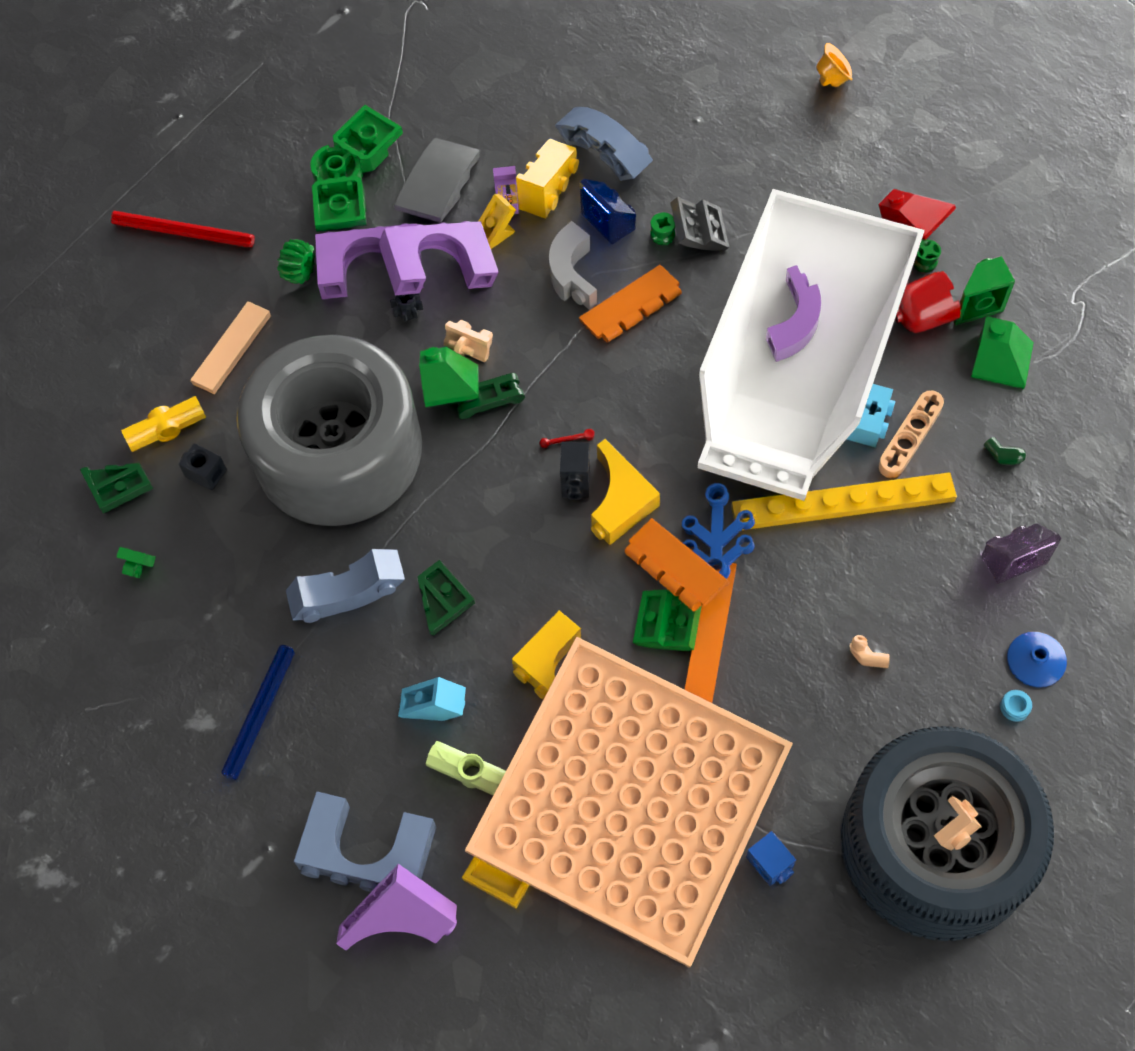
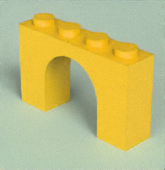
[512,610,581,700]

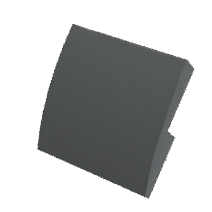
[670,197,729,251]

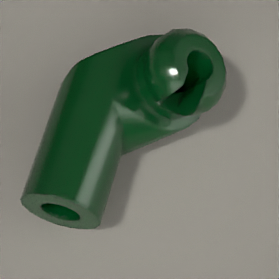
[984,437,1026,465]

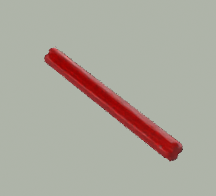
[111,211,255,248]

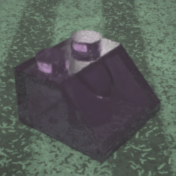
[981,523,1062,584]

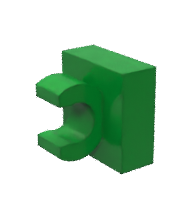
[116,547,156,578]

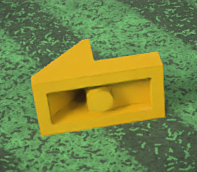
[478,194,516,249]

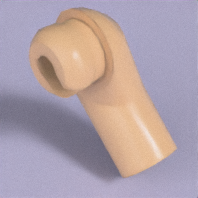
[850,635,889,668]

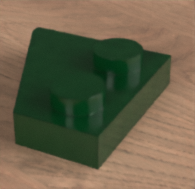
[80,463,153,514]
[417,560,475,636]

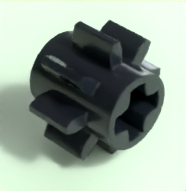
[390,293,423,322]

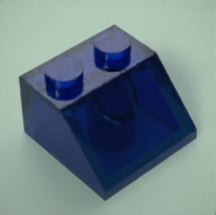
[580,179,636,245]

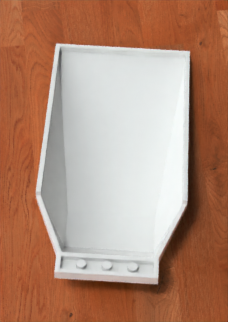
[698,189,924,501]

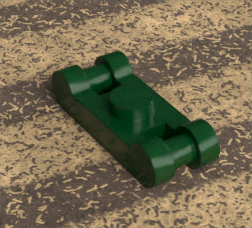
[454,373,525,419]

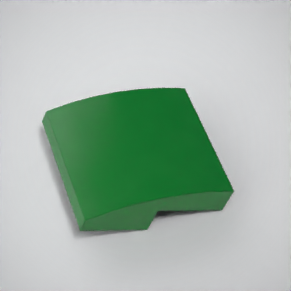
[633,590,702,651]

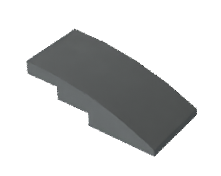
[394,138,480,222]

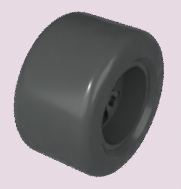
[237,335,422,526]

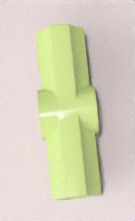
[426,741,506,796]

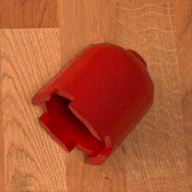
[895,271,961,333]

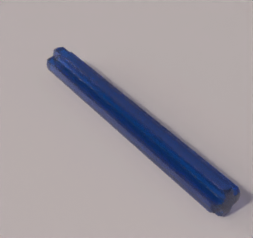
[221,645,295,780]

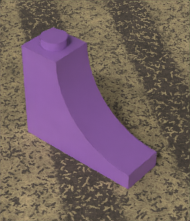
[336,864,457,950]

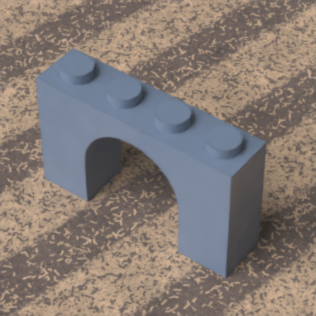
[294,792,436,892]

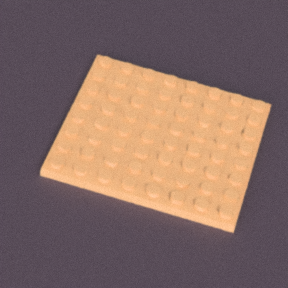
[465,637,793,968]

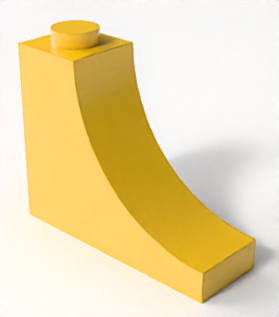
[591,439,660,545]

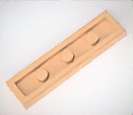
[191,302,271,395]

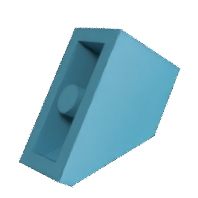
[398,677,466,721]

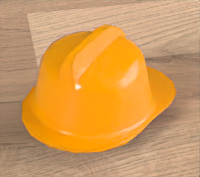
[816,43,853,87]

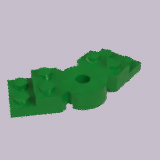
[310,105,403,232]

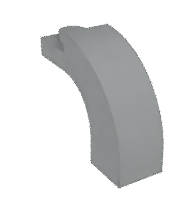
[549,221,597,310]

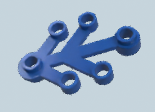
[682,483,755,579]

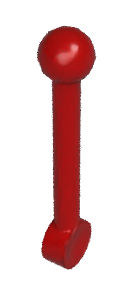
[539,429,595,448]

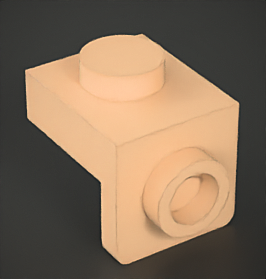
[934,796,981,851]

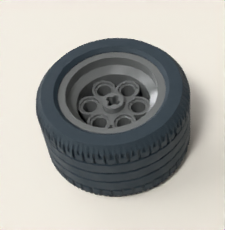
[841,726,1054,941]

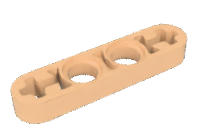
[879,390,944,478]

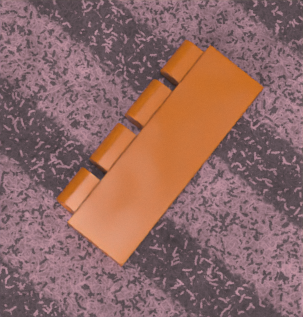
[579,265,682,343]
[624,518,729,611]

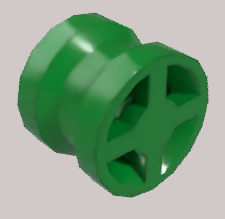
[650,212,676,245]
[913,240,941,273]

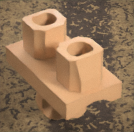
[443,320,493,362]

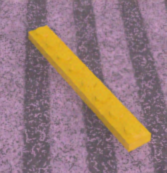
[731,472,957,530]

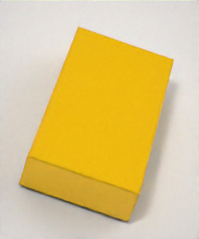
[462,857,529,909]

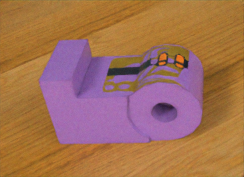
[493,166,519,214]

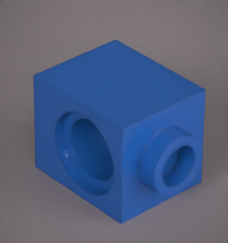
[746,831,796,886]

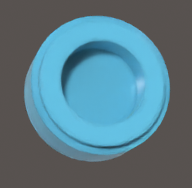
[1000,690,1032,721]

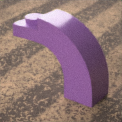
[766,265,821,362]

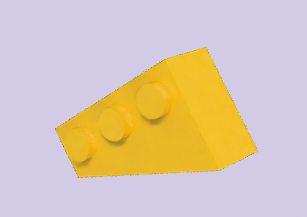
[516,139,579,219]

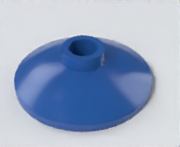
[1007,632,1067,687]

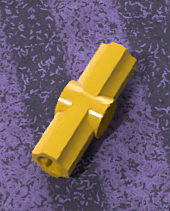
[121,396,206,452]

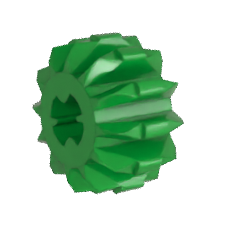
[277,239,316,284]

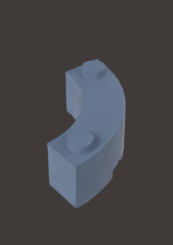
[555,107,653,181]
[286,549,405,623]

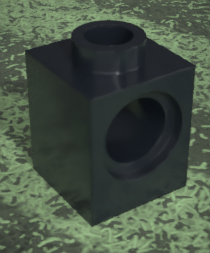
[179,443,227,490]

